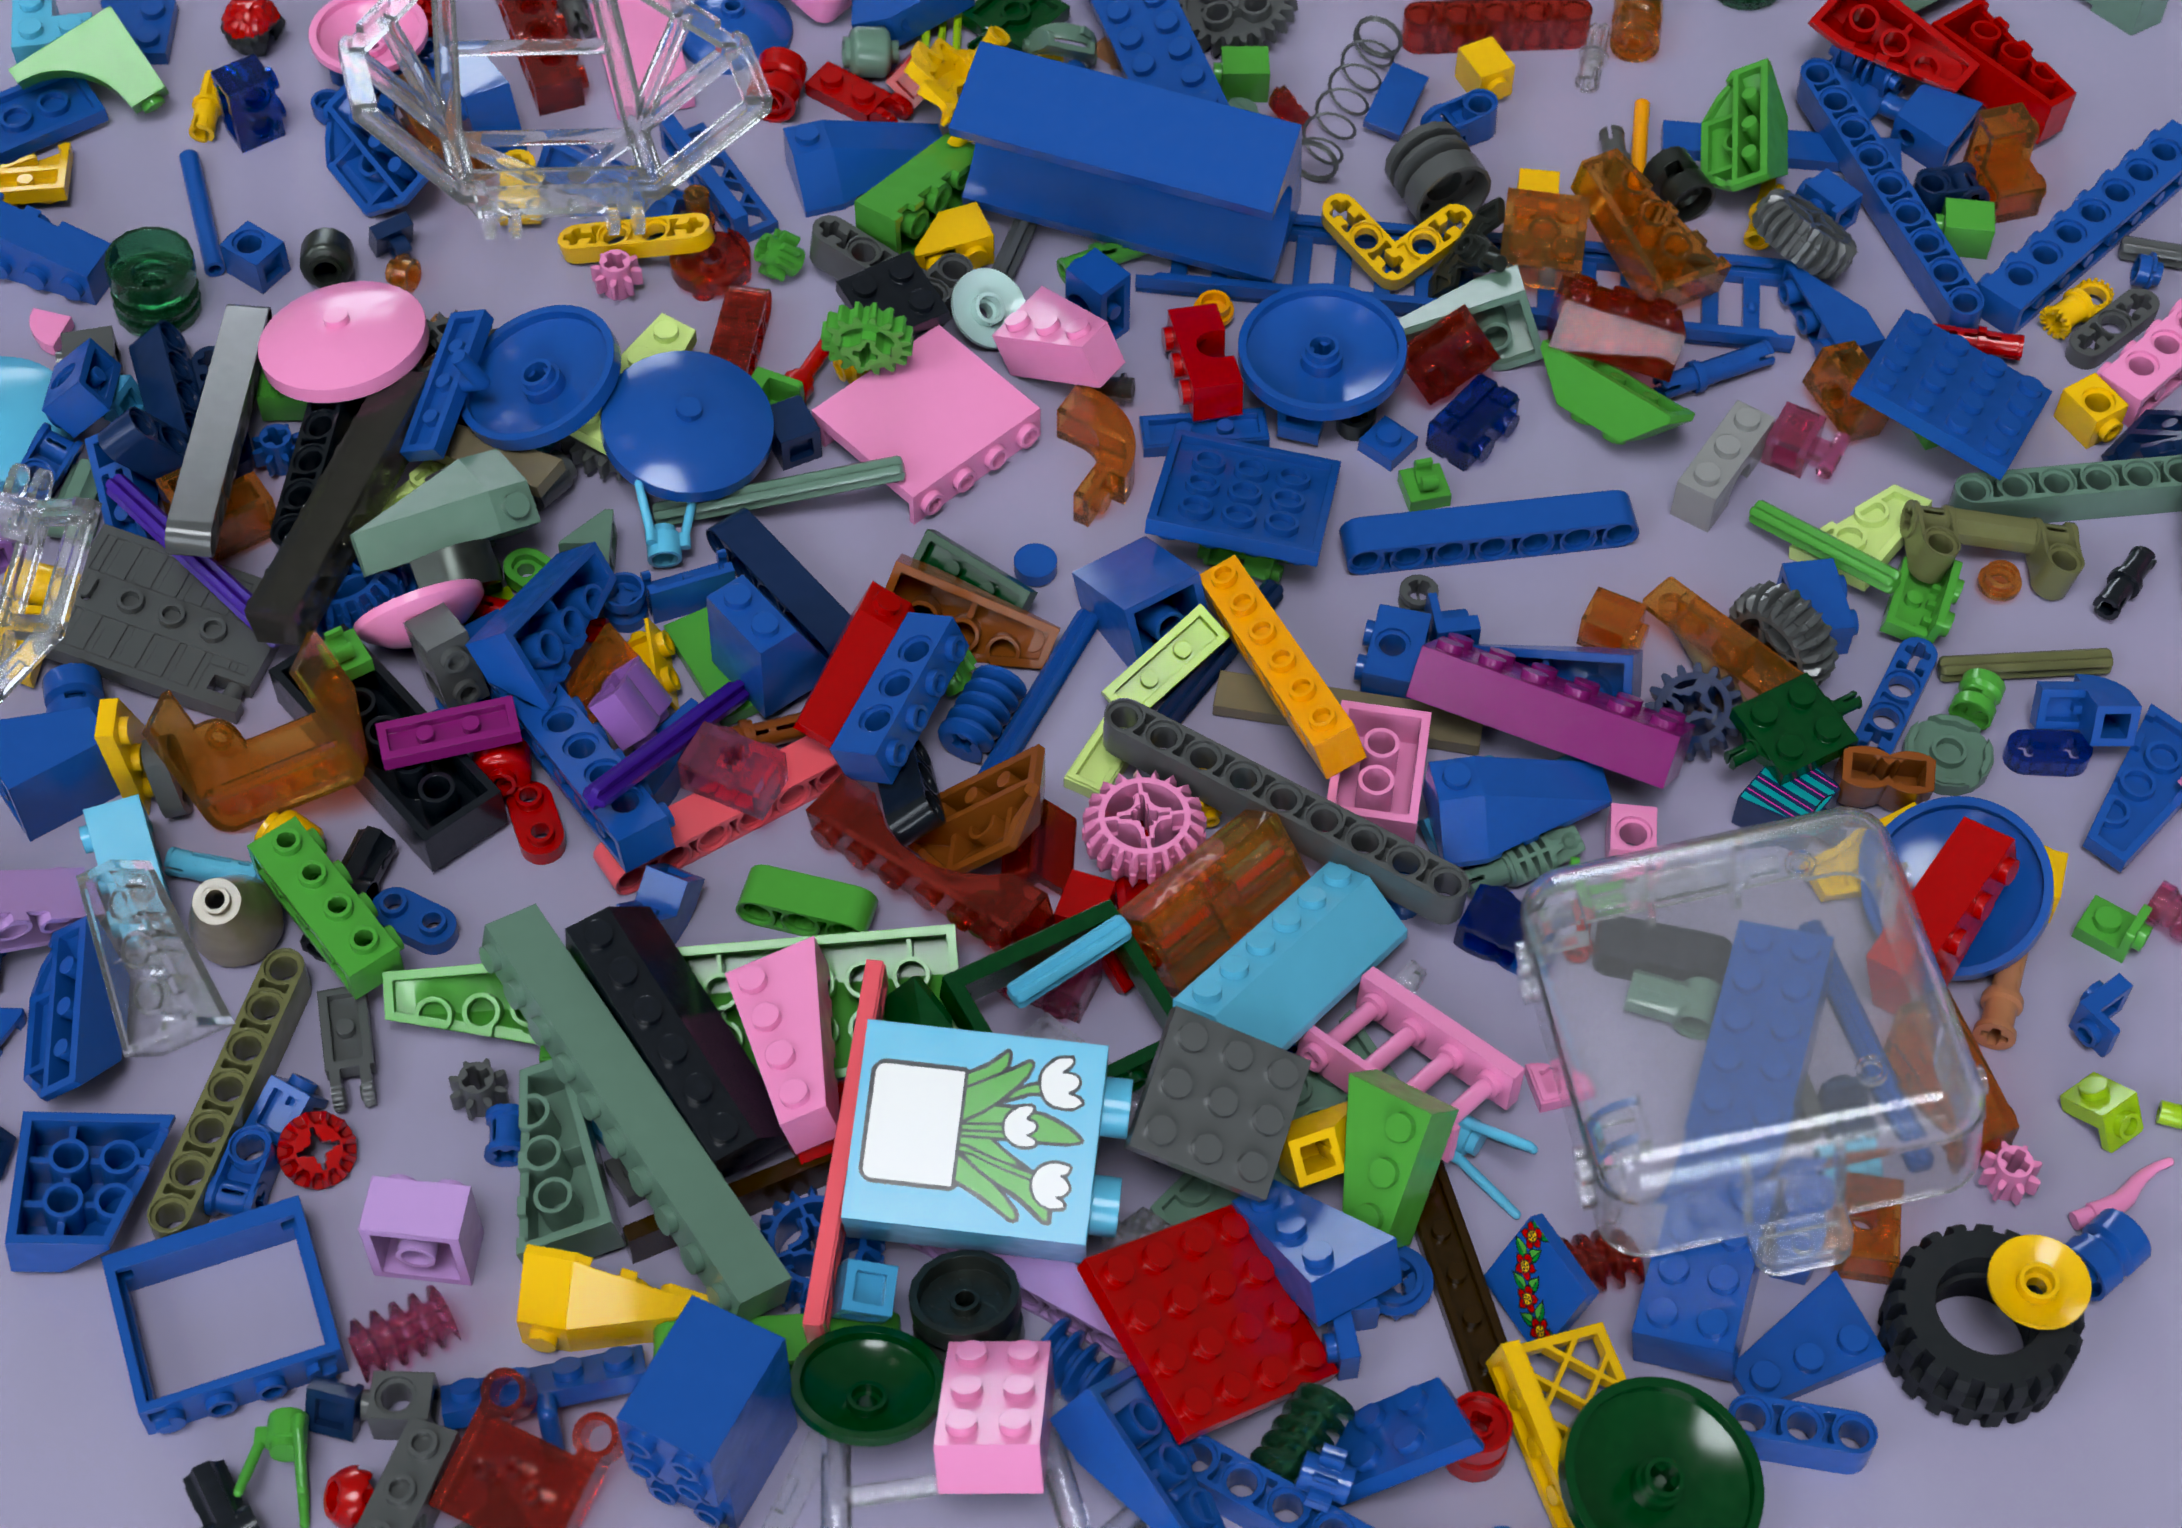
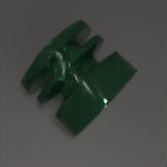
[104,227,202,336]

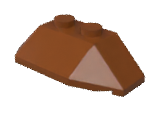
[908,744,1045,880]

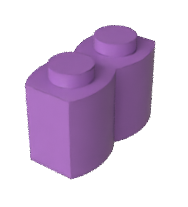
[588,655,672,751]

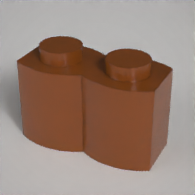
[1833,746,1936,812]

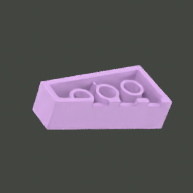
[0,867,103,954]

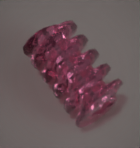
[347,1284,461,1383]

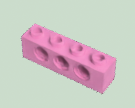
[2096,298,2182,427]

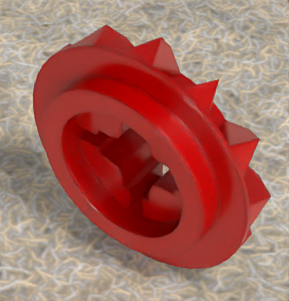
[277,1111,357,1190]

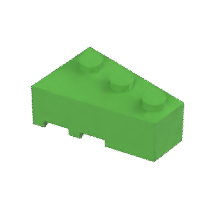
[1342,1069,1459,1248]

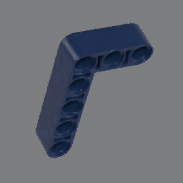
[98,320,201,493]

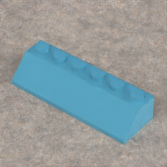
[1173,861,1408,1051]

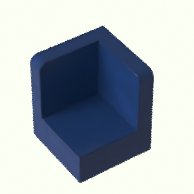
[771,395,822,471]

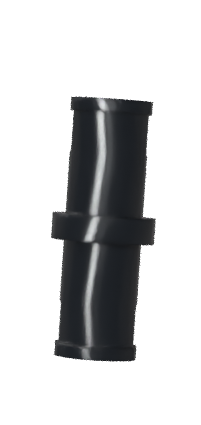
[2093,546,2157,620]

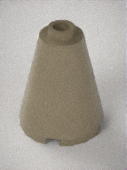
[188,875,284,967]

